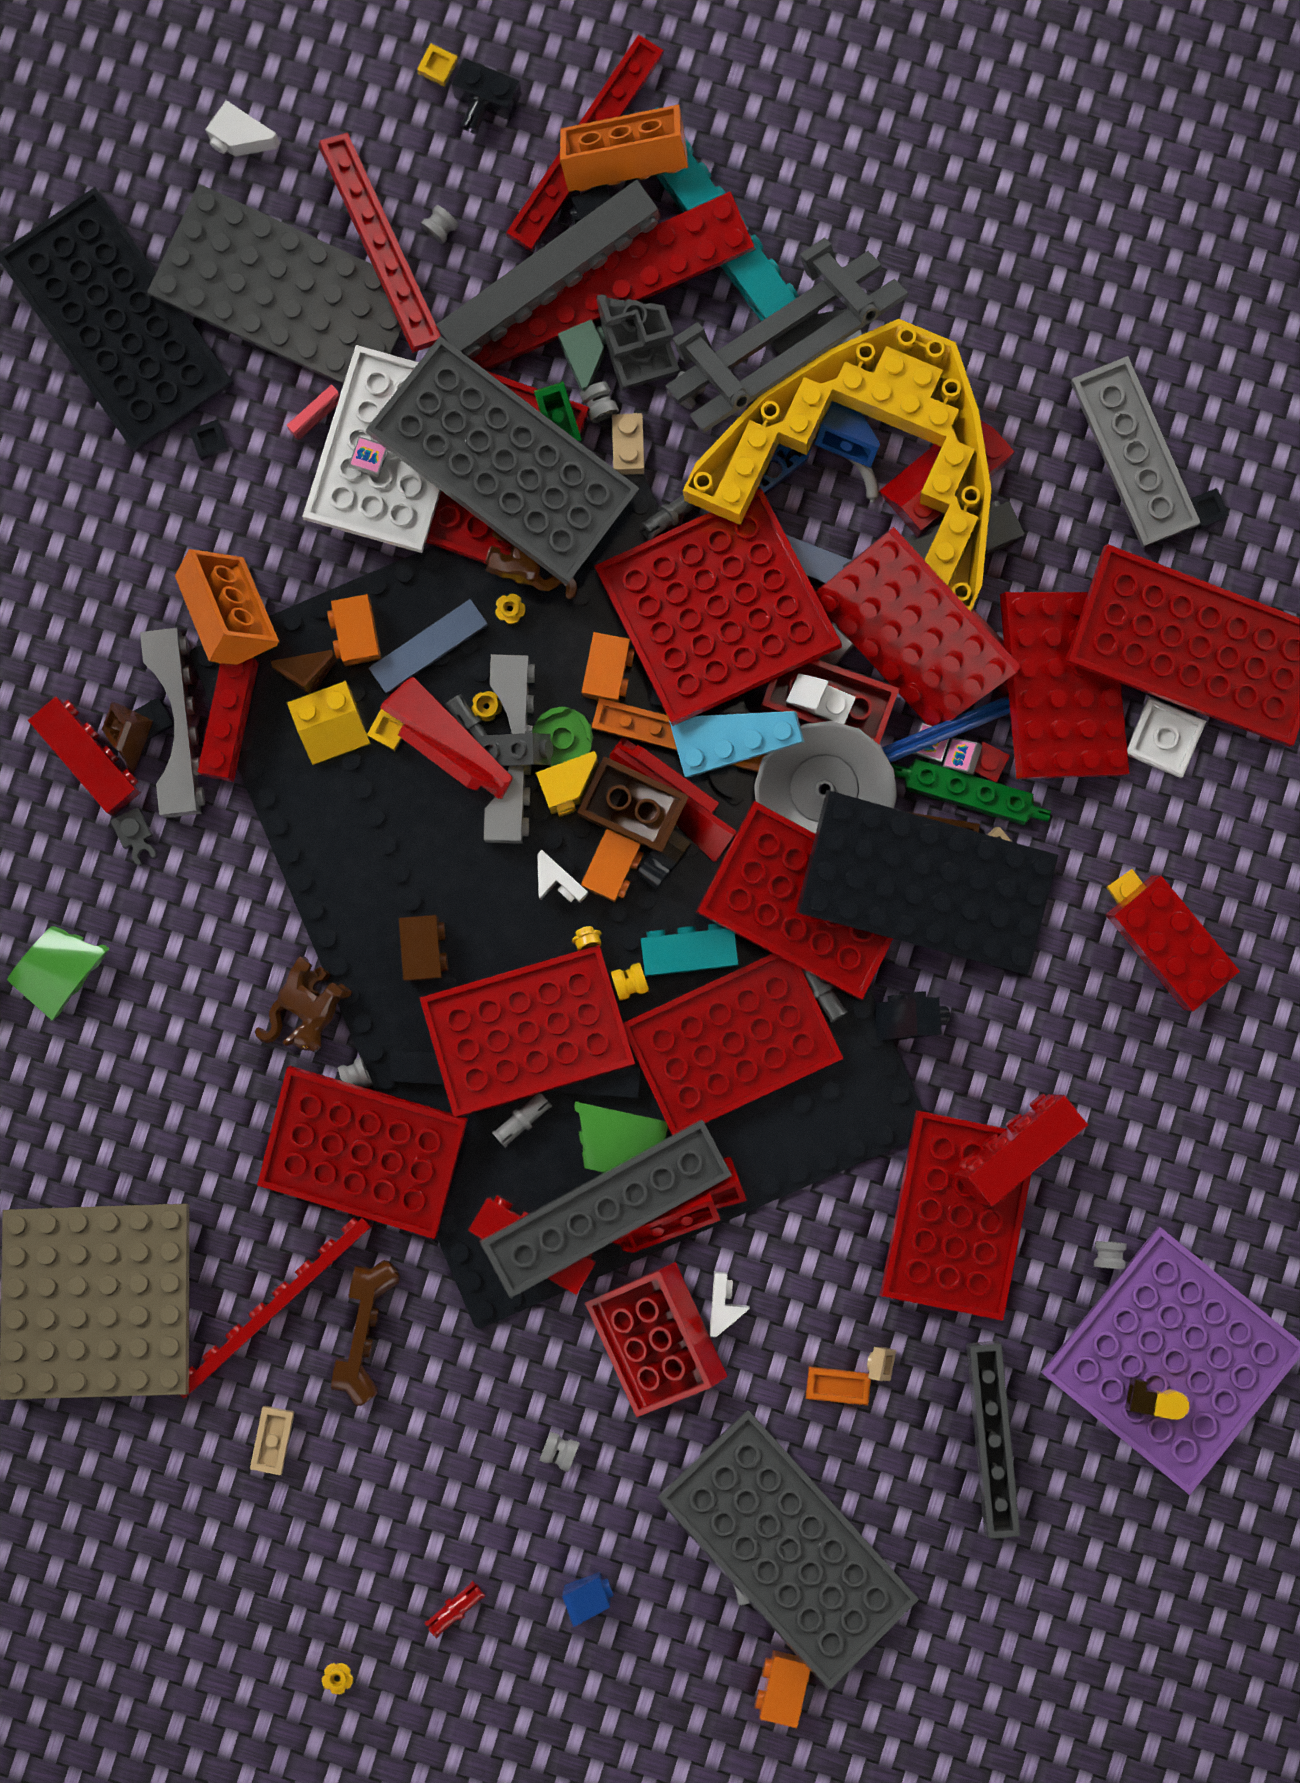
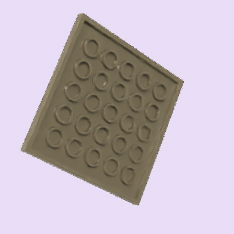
[0,1204,189,1400]

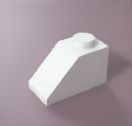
[205,100,280,157]

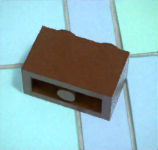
[399,915,448,982]

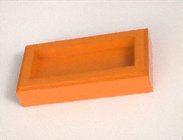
[805,1366,871,1406]

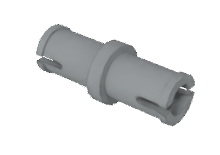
[492,1093,552,1148]

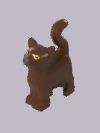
[485,530,577,599]
[255,956,352,1052]

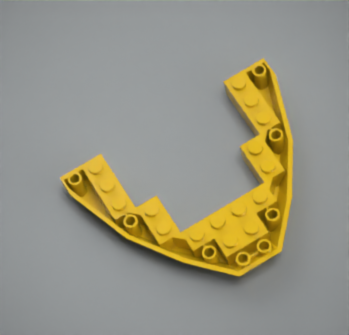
[683,319,991,612]

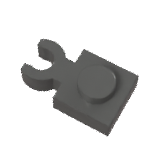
[110,807,157,866]

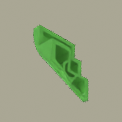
[7,926,109,1020]
[575,1102,668,1172]

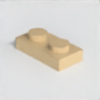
[612,413,644,475]
[250,1405,295,1475]

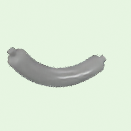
[847,458,879,503]

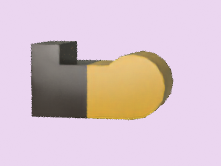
[1125,1377,1189,1420]

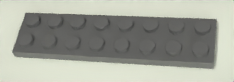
[480,1120,732,1298]

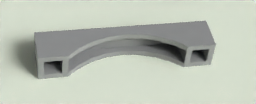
[140,628,205,818]
[484,654,535,844]

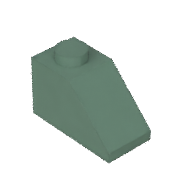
[558,319,607,391]

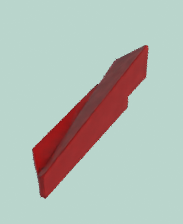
[380,677,512,799]
[610,737,737,861]
[611,1157,747,1253]

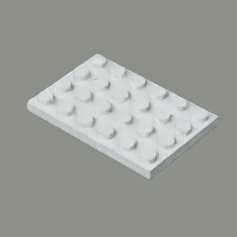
[302,345,441,553]

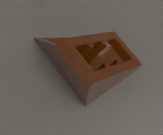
[271,650,337,694]
[102,702,153,775]

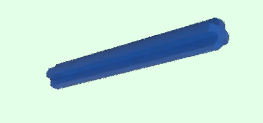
[882,697,1010,763]

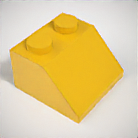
[287,681,371,765]
[536,751,599,817]

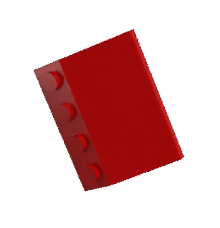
[585,1261,728,1417]

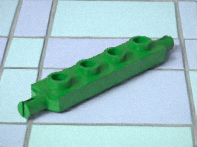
[891,759,1051,826]

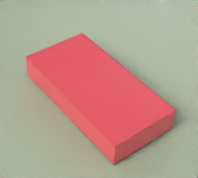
[286,384,340,440]

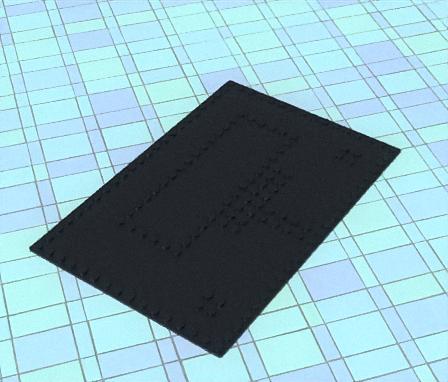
[190,474,924,1329]

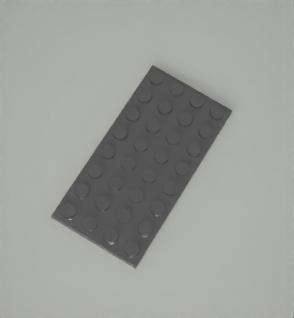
[147,184,421,385]
[365,336,639,585]
[656,1410,919,1690]

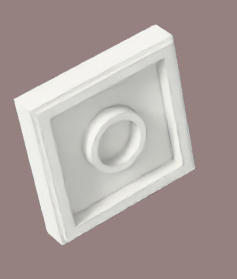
[1127,697,1206,778]

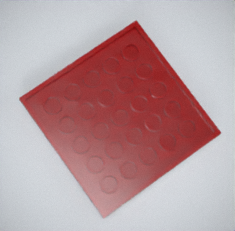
[595,488,842,726]

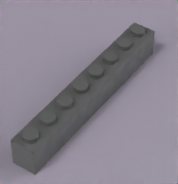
[436,180,661,359]

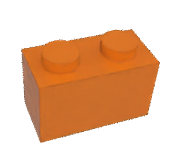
[327,594,382,666]
[581,632,635,703]
[581,829,644,902]
[754,1650,810,1728]

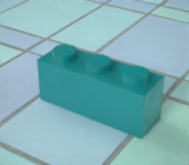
[641,923,738,977]

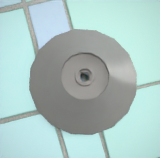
[754,721,897,834]

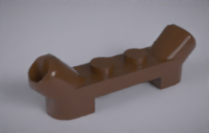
[331,1260,400,1406]

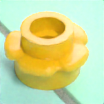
[495,594,525,624]
[471,691,502,721]
[572,926,602,951]
[322,1663,353,1695]

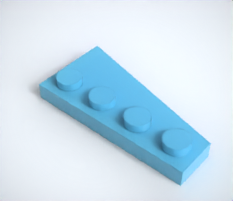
[668,711,805,778]

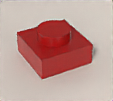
[974,742,1010,783]

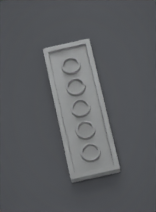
[1070,356,1201,548]

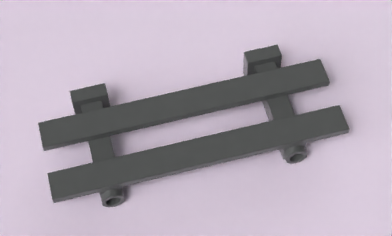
[665,237,909,433]

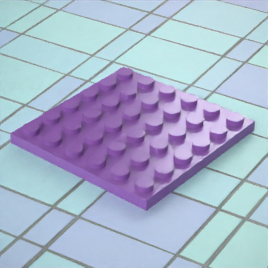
[1041,1227,1300,1495]

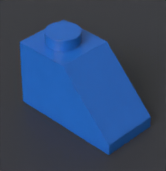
[814,401,880,468]
[562,1572,614,1627]

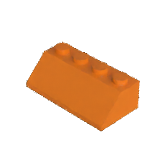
[560,104,688,192]
[175,549,279,665]

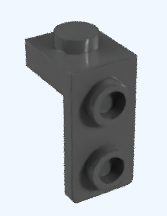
[478,733,553,766]

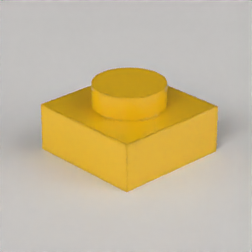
[417,43,458,87]
[367,709,405,751]
[1106,869,1142,904]

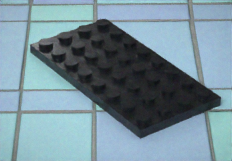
[0,187,234,453]
[795,791,1058,975]

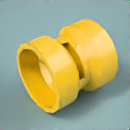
[611,962,649,1001]

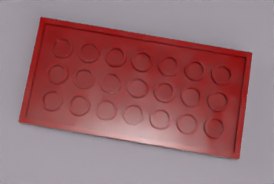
[1065,544,1300,747]

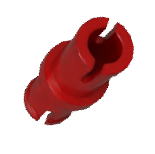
[424,1581,486,1638]

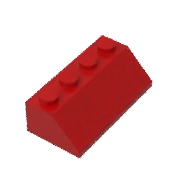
[878,419,1015,538]

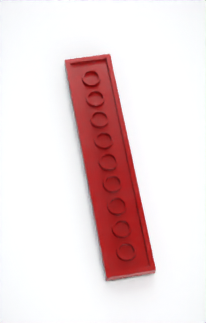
[471,191,755,371]

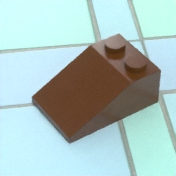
[577,756,689,853]

